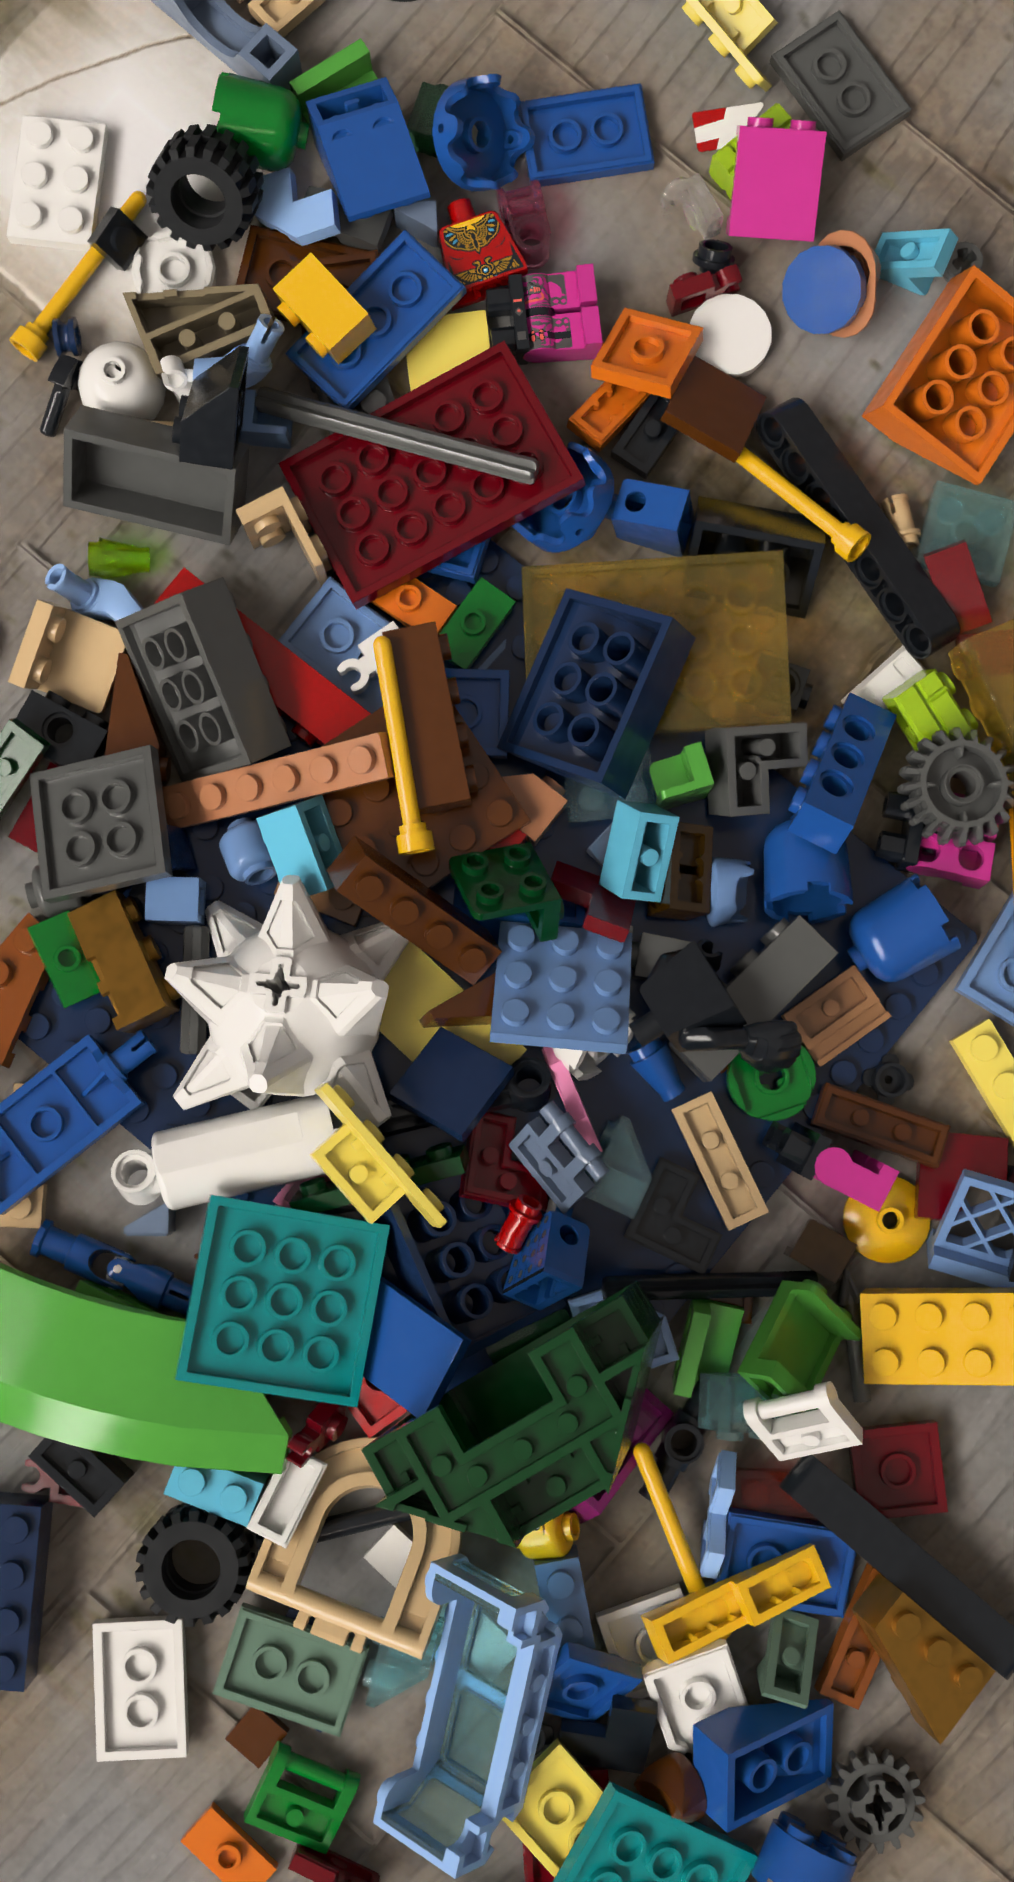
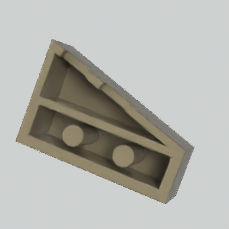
[123,283,283,381]

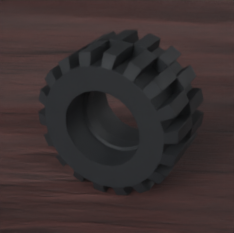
[146,124,264,251]
[135,1503,255,1627]

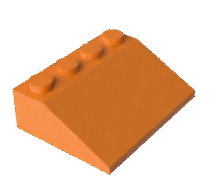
[861,265,1014,485]

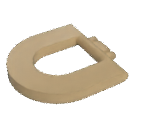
[246,1437,462,1660]

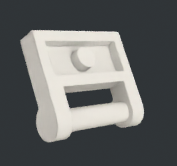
[743,1381,863,1461]

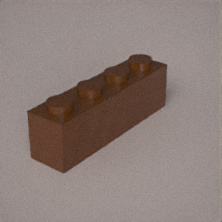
[382,622,478,815]
[327,836,502,986]

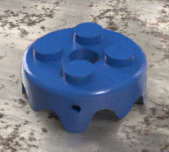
[432,74,535,192]
[512,442,614,553]

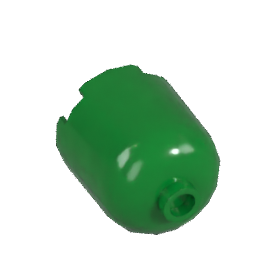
[212,72,310,172]

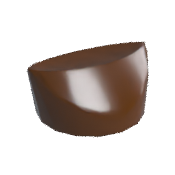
[634,1751,707,1823]

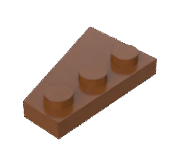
[0,912,49,1068]

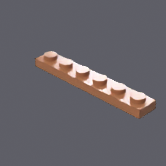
[162,732,395,828]

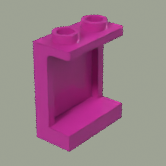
[726,117,827,242]

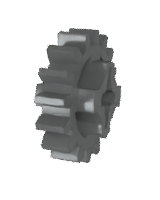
[824,1746,925,1854]

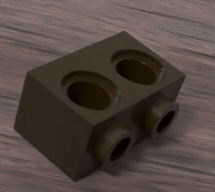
[647,822,713,921]

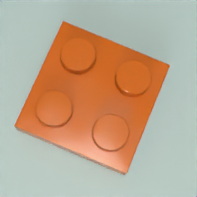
[591,307,703,399]

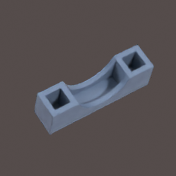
[151,0,303,90]

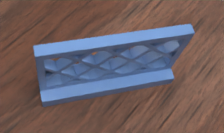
[927,1169,1014,1287]

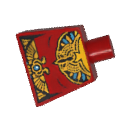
[439,198,528,311]

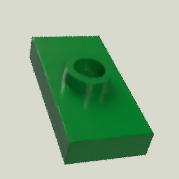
[439,577,516,669]
[27,910,100,1009]

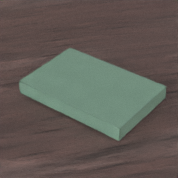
[212,1602,370,1737]

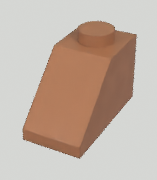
[502,773,568,847]

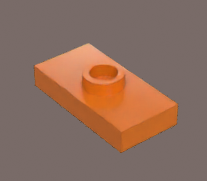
[566,382,650,452]
[371,578,458,635]
[180,1802,279,1882]

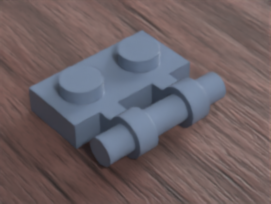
[508,1101,610,1214]

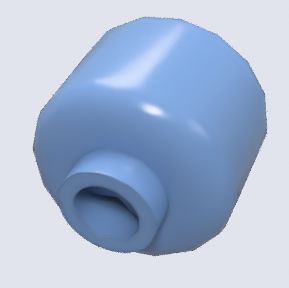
[219,817,277,885]

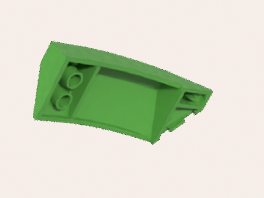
[0,1263,293,1474]

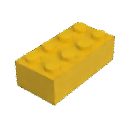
[860,1287,1014,1386]

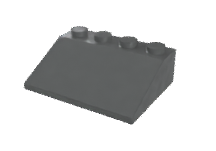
[115,577,292,782]

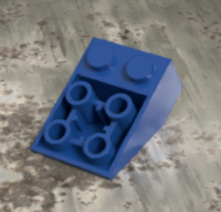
[305,77,431,222]

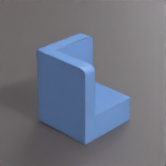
[239,389,293,449]
[145,877,206,925]

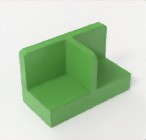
[649,741,714,810]

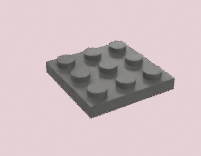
[29,745,173,904]

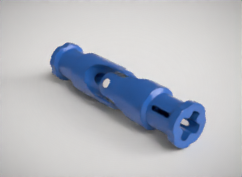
[30,1219,192,1316]

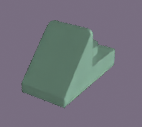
[756,1610,819,1709]

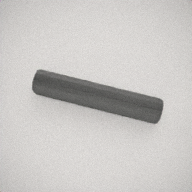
[180,925,210,1055]

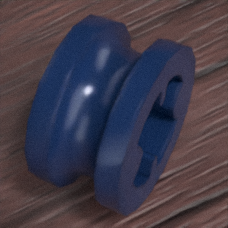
[52,317,82,357]

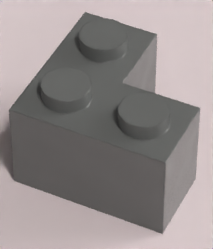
[705,722,808,817]

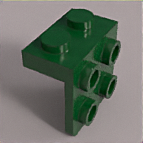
[449,842,564,942]

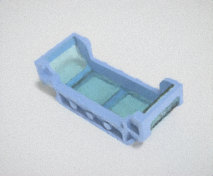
[373,1553,562,1879]

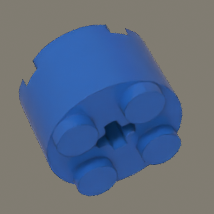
[751,1811,857,1882]

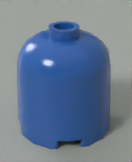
[764,815,853,923]
[847,874,962,982]

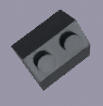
[172,346,249,470]

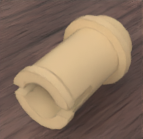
[881,493,922,550]

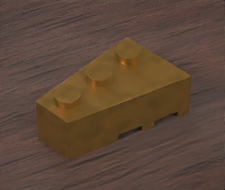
[67,890,181,1034]
[851,1573,996,1745]

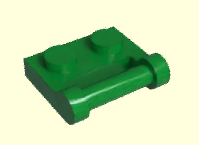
[244,1741,361,1854]

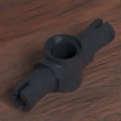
[639,1373,726,1500]

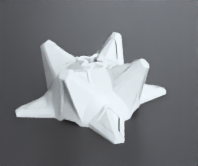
[164,875,409,1128]

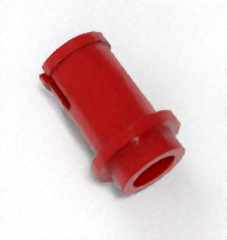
[494,1194,543,1254]

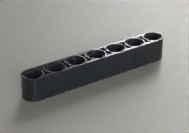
[756,398,960,659]
[778,1455,1014,1680]

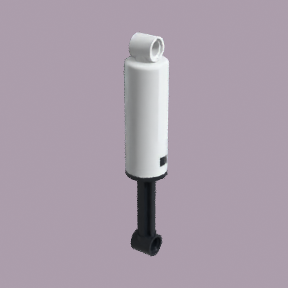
[111,1057,551,1210]

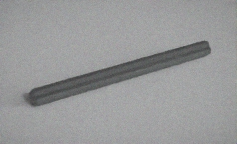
[255,386,539,485]

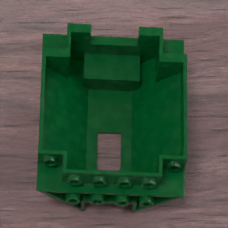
[361,1280,664,1548]

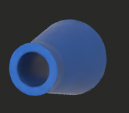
[627,1038,686,1102]

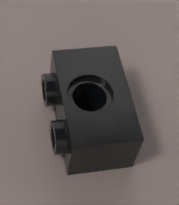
[16,690,109,766]

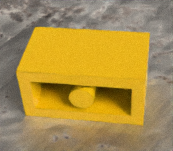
[273,252,376,365]

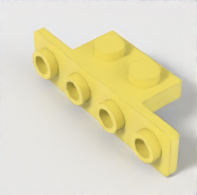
[681,0,778,92]
[309,1083,447,1228]

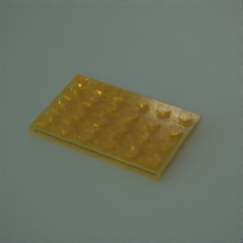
[522,550,792,734]

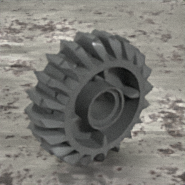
[897,727,1014,848]

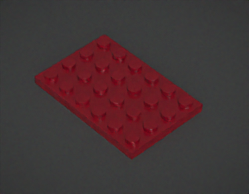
[278,340,586,610]

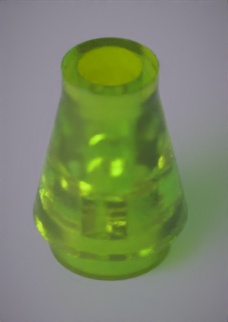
[88,537,150,579]

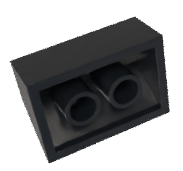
[680,496,825,619]

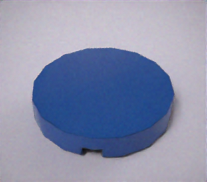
[782,245,866,334]

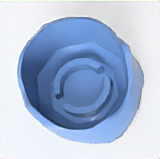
[706,857,754,927]

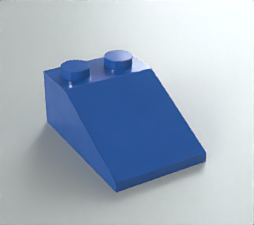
[693,1698,834,1833]

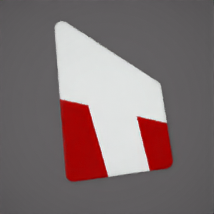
[692,102,764,152]

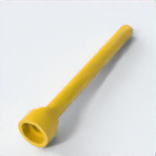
[9,191,147,362]
[735,446,871,562]
[373,636,435,855]
[633,1442,732,1640]

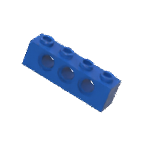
[787,692,897,854]

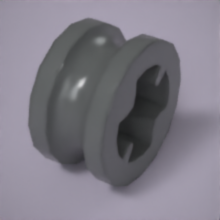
[943,242,984,282]

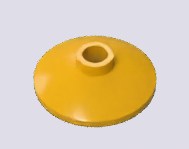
[843,1177,930,1263]

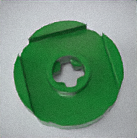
[726,1045,816,1121]

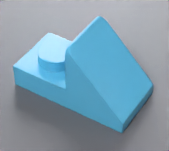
[875,228,959,295]

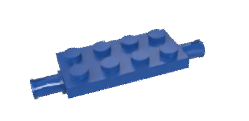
[0,1029,158,1215]

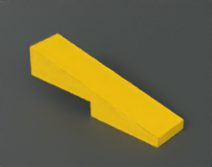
[641,1543,831,1664]

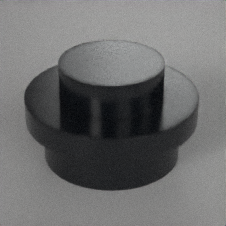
[692,239,735,275]

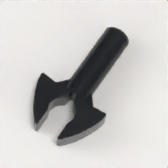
[39,354,83,437]

